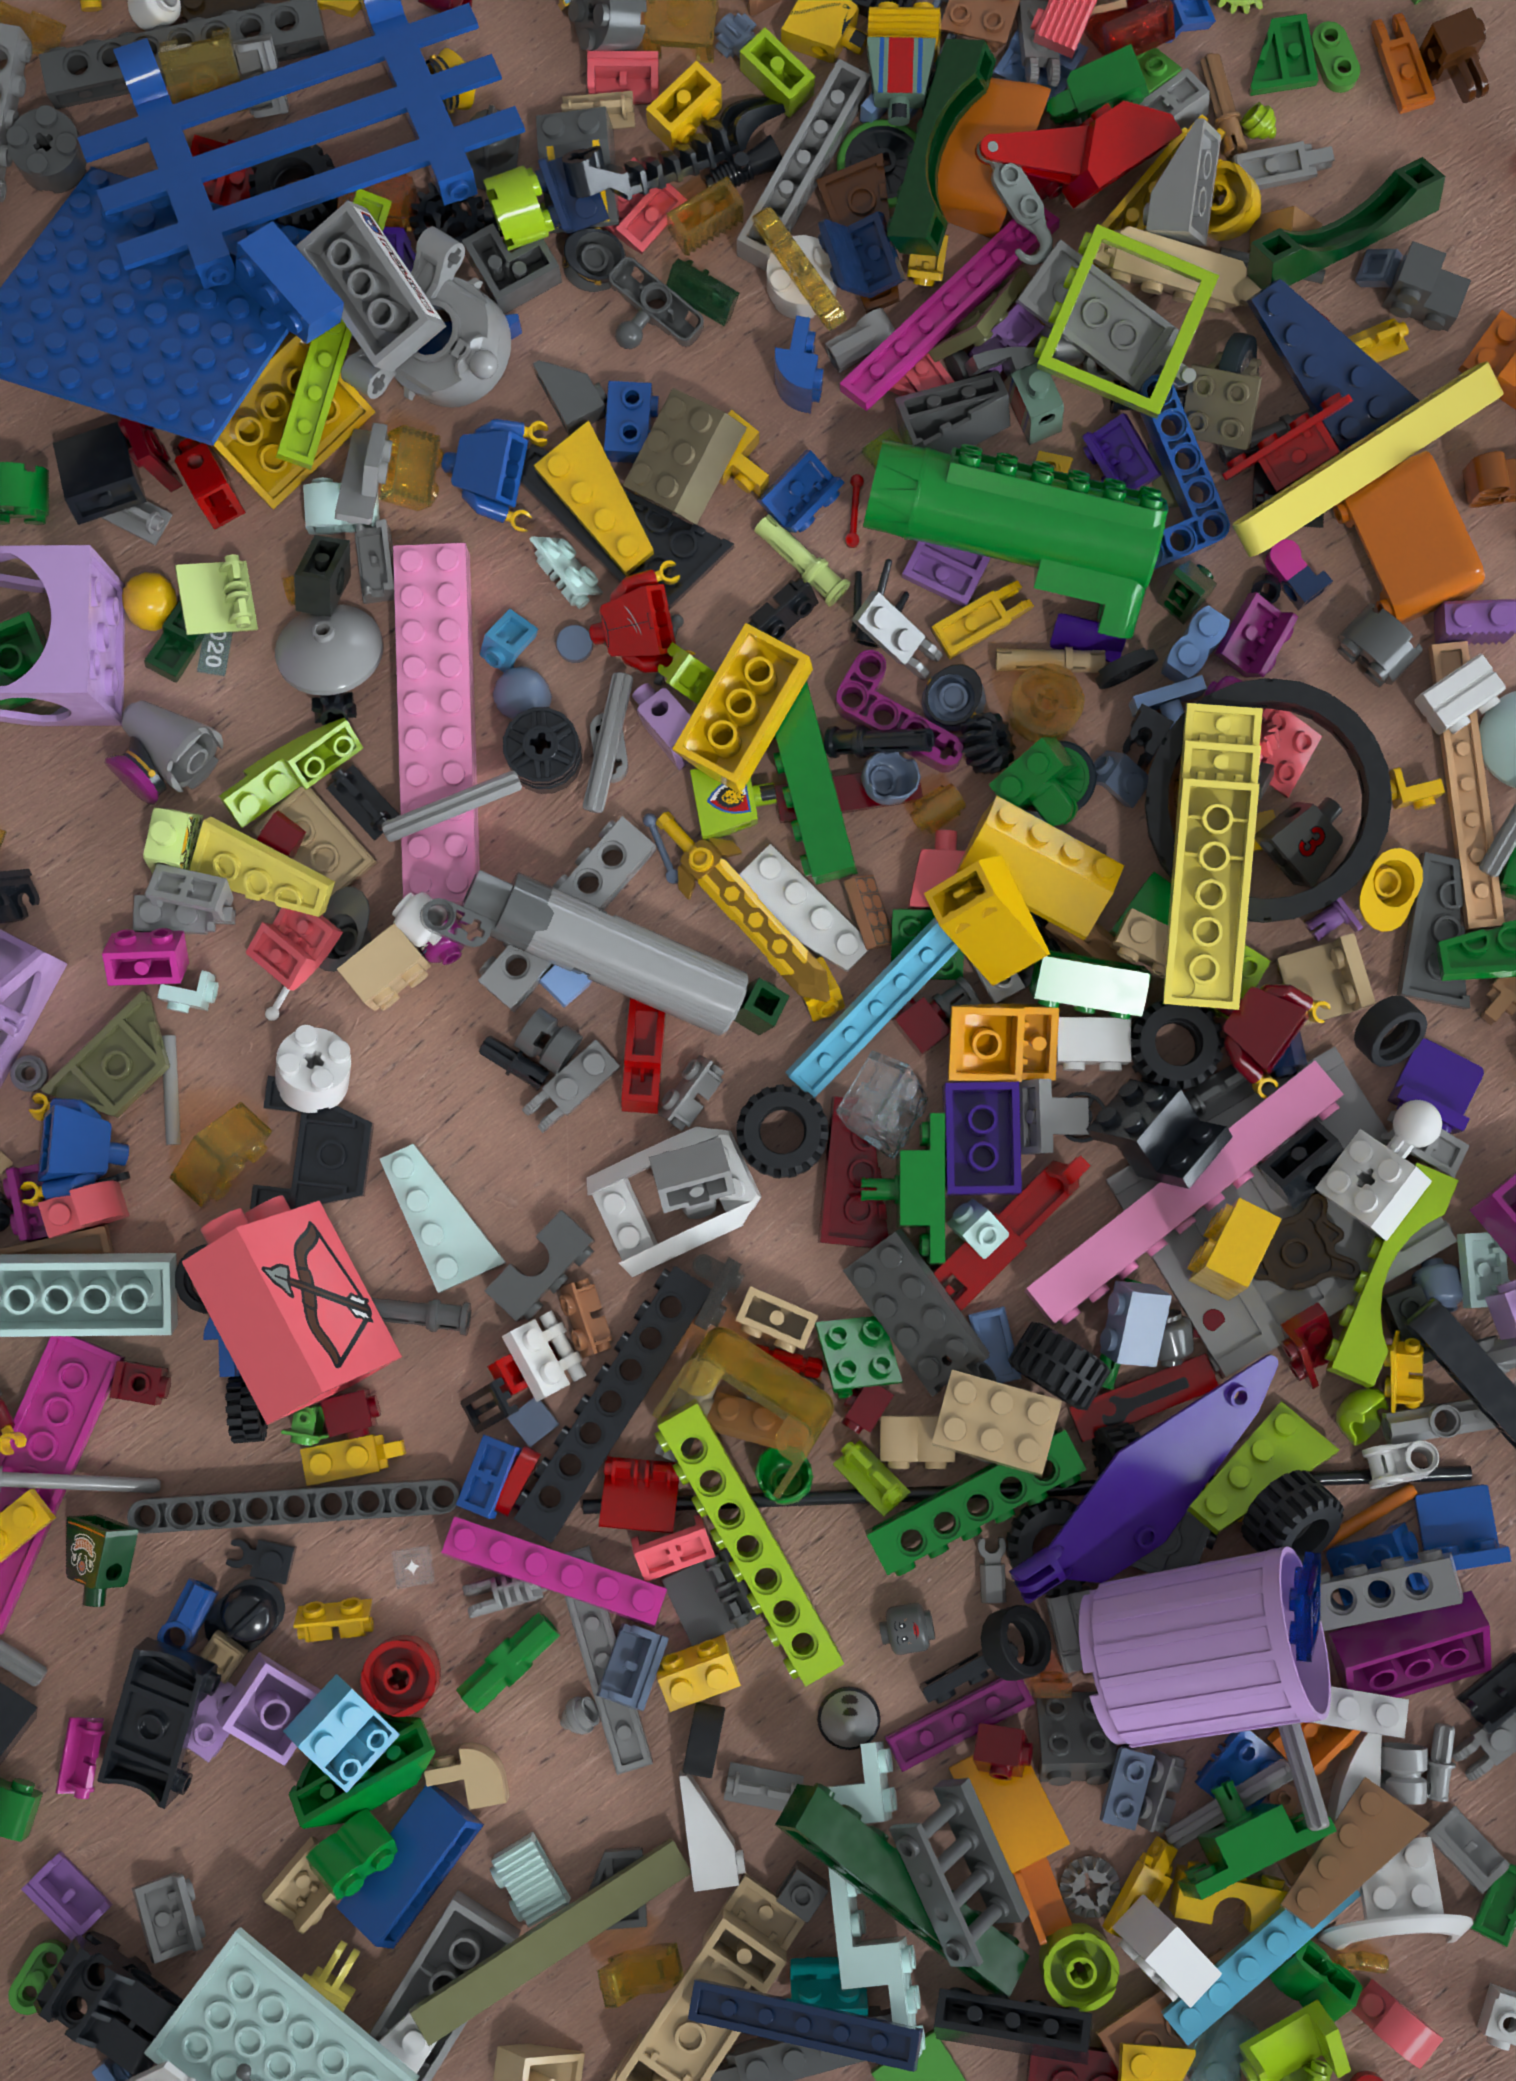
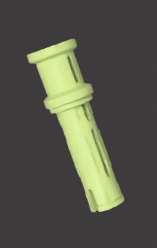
[754,514,851,606]

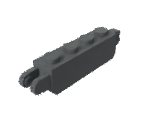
[711,2006,892,2081]

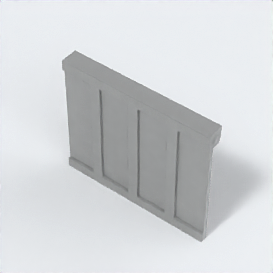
[1105,1046,1457,1379]

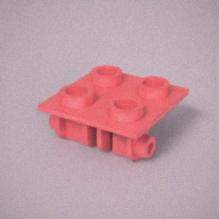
[1260,708,1322,798]

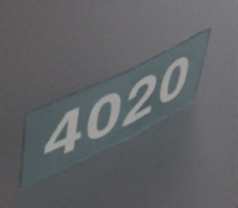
[197,632,233,676]

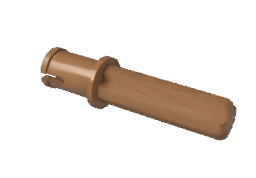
[1200,53,1248,157]

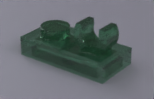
[666,258,740,326]

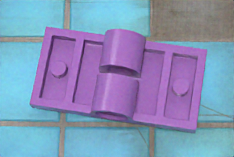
[902,541,991,607]

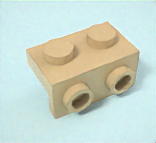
[262,1836,334,1935]

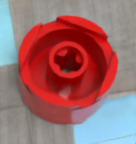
[360,1635,441,1717]

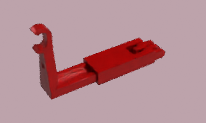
[933,1155,1091,1311]

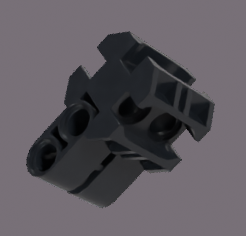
[33,1931,183,2075]

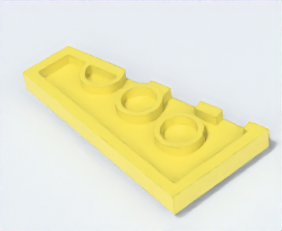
[189,816,335,917]

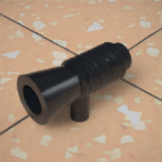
[703,135,782,196]

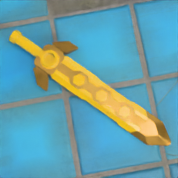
[656,812,830,1002]

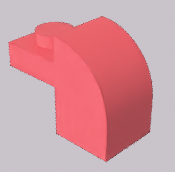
[38,1181,129,1239]
[1351,1979,1443,2069]

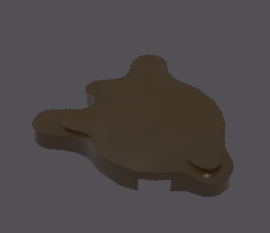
[1253,1193,1360,1291]

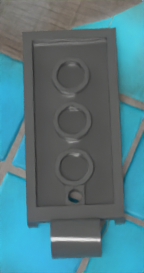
[843,1228,996,1397]

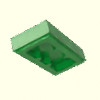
[1470,1862,1516,1947]

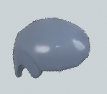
[493,666,552,720]
[861,752,921,805]

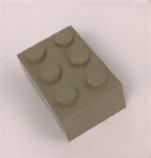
[623,388,747,525]

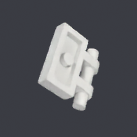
[502,1310,586,1402]

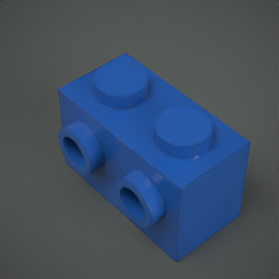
[604,381,659,463]

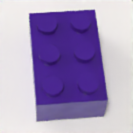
[942,1082,1022,1196]

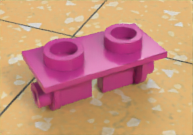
[55,1717,105,1799]

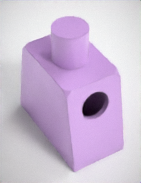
[632,683,691,771]

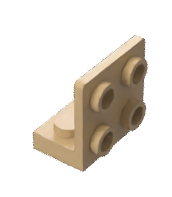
[1276,933,1376,1026]

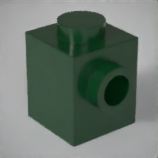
[733,977,790,1036]

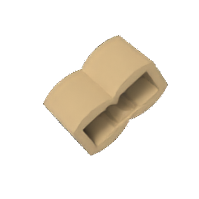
[880,1415,955,1469]

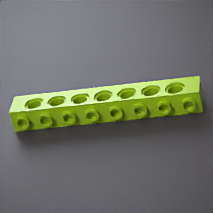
[654,1398,844,1687]

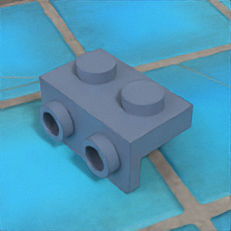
[1100,1743,1155,1830]

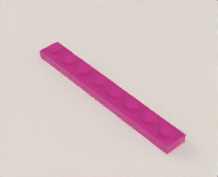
[839,208,1060,411]

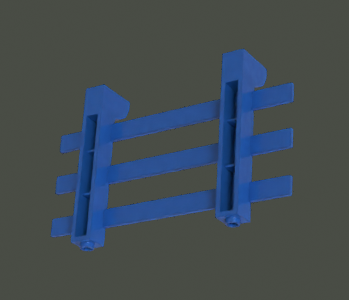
[77,0,526,290]

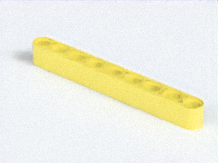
[1232,361,1504,557]

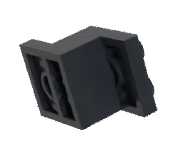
[1086,1079,1233,1189]

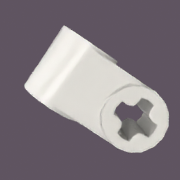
[1362,1441,1439,1489]

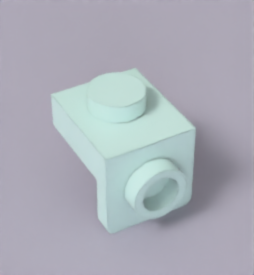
[157,970,219,1013]
[946,1198,1009,1259]

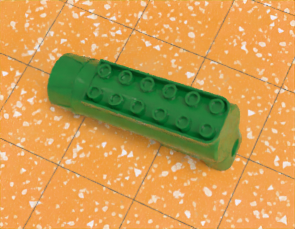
[862,439,1169,639]

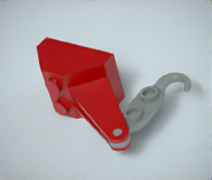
[975,101,1183,265]

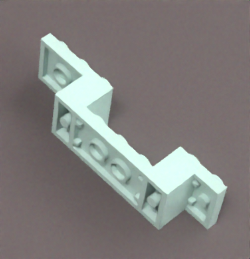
[828,1741,926,2057]

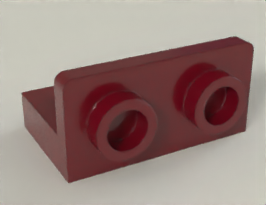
[1280,1302,1335,1389]

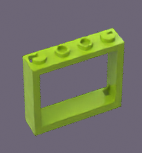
[1033,224,1220,419]

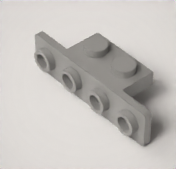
[335,423,393,525]

